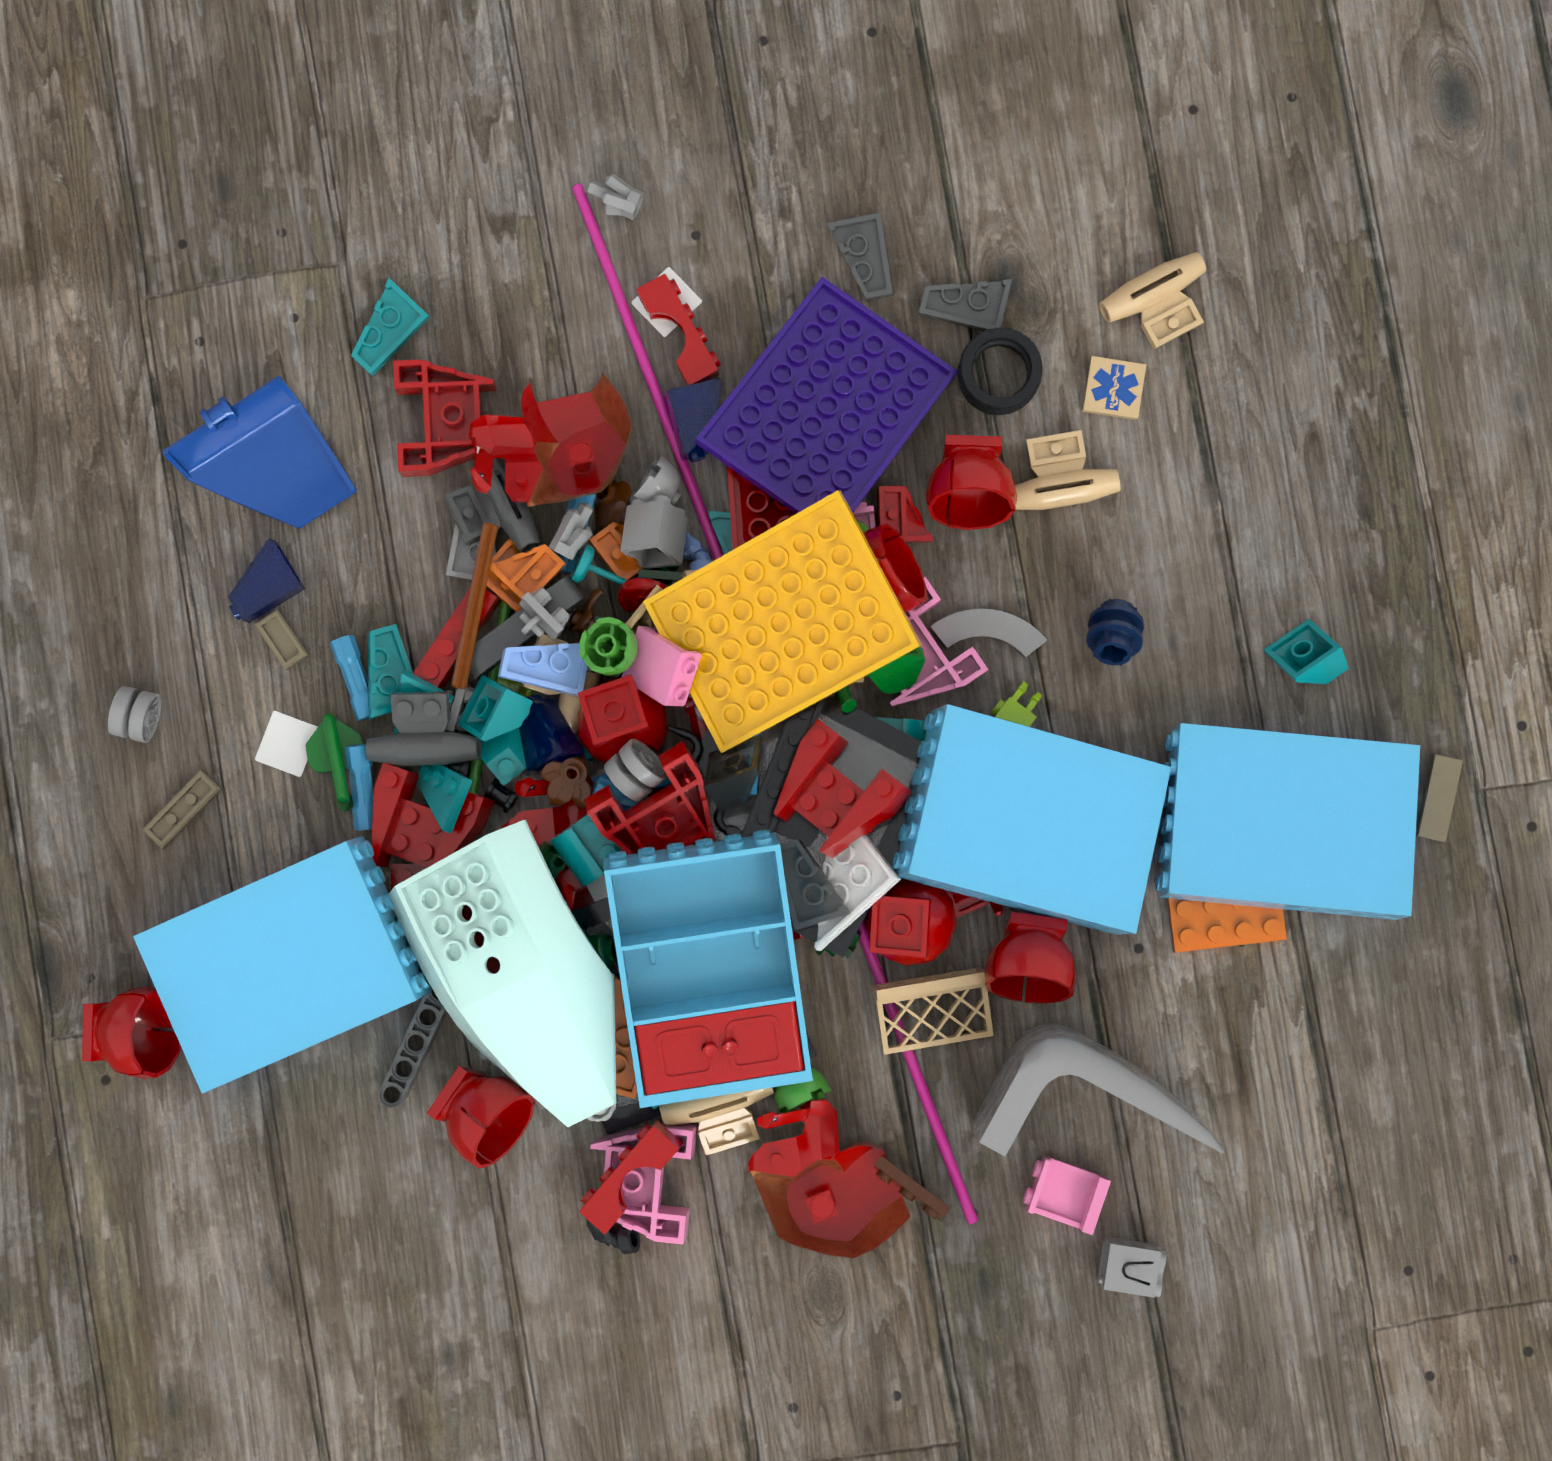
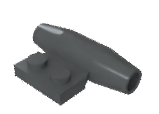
[445,458,541,553]
[365,692,482,766]

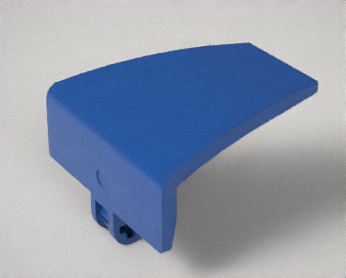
[162,376,357,529]

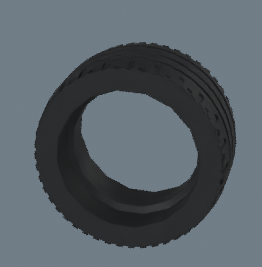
[958,327,1043,415]

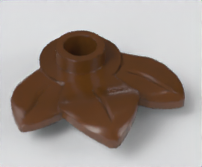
[596,480,632,530]
[568,588,603,634]
[540,757,592,809]

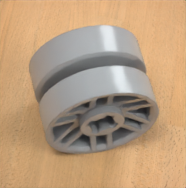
[108,686,161,743]
[604,739,667,802]

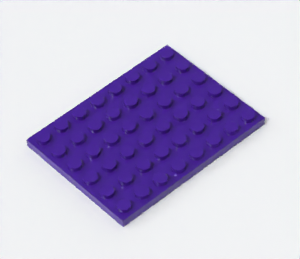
[695,277,958,514]

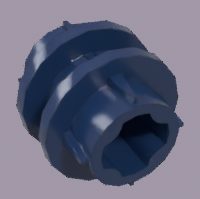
[1086,599,1145,666]

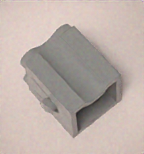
[620,495,688,570]
[1097,1236,1167,1298]

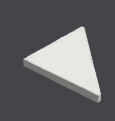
[814,835,901,951]

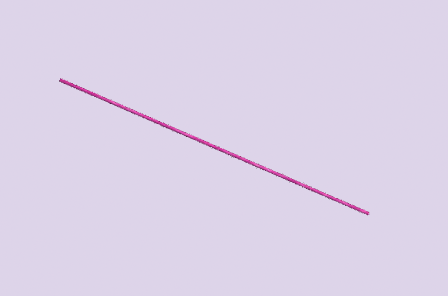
[572,184,978,1224]

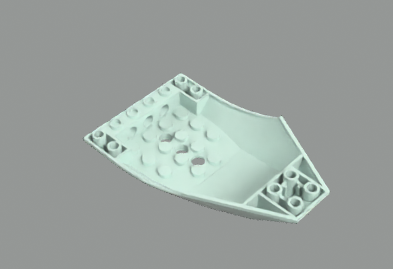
[388,820,617,1127]

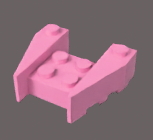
[890,577,988,707]
[590,1123,697,1244]

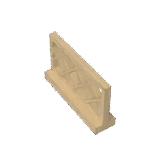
[871,967,994,1055]

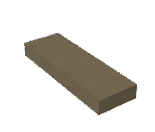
[1416,754,1463,842]
[142,769,222,849]

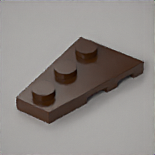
[874,1156,950,1222]

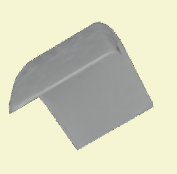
[973,1023,1224,1156]

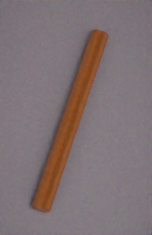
[452,522,498,689]

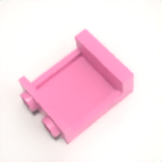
[622,626,701,706]
[1023,1155,1111,1235]

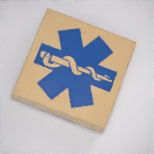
[1082,356,1147,420]

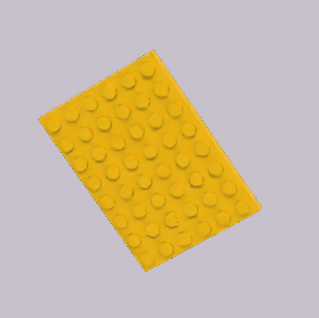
[643,490,922,753]

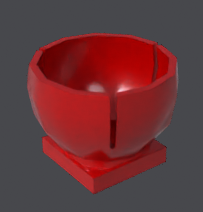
[926,435,1017,530]
[863,523,927,612]
[578,674,667,764]
[865,878,957,966]
[984,912,1077,1004]
[82,986,181,1079]
[427,1066,535,1169]

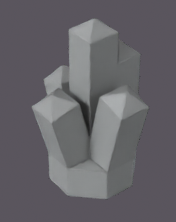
[587,174,644,220]
[549,503,593,561]

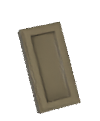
[254,609,310,671]

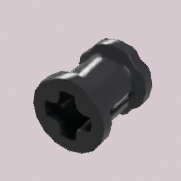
[484,778,519,814]

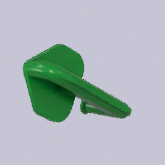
[837,646,926,713]
[305,713,362,811]

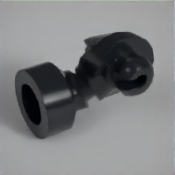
[586,1220,640,1254]

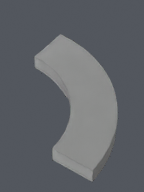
[930,609,1047,658]

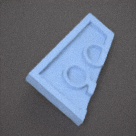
[498,643,588,697]

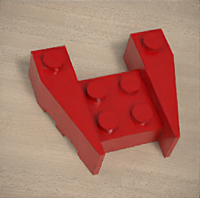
[393,359,496,477]
[773,719,913,858]
[584,742,716,855]
[372,763,495,868]

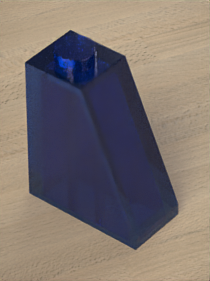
[664,378,722,462]
[228,538,306,623]
[519,695,584,771]

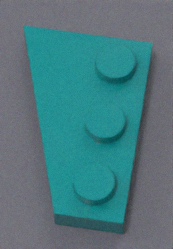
[368,624,413,720]

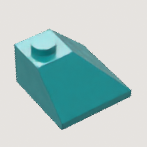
[1264,619,1349,684]
[457,675,533,741]
[470,720,546,786]

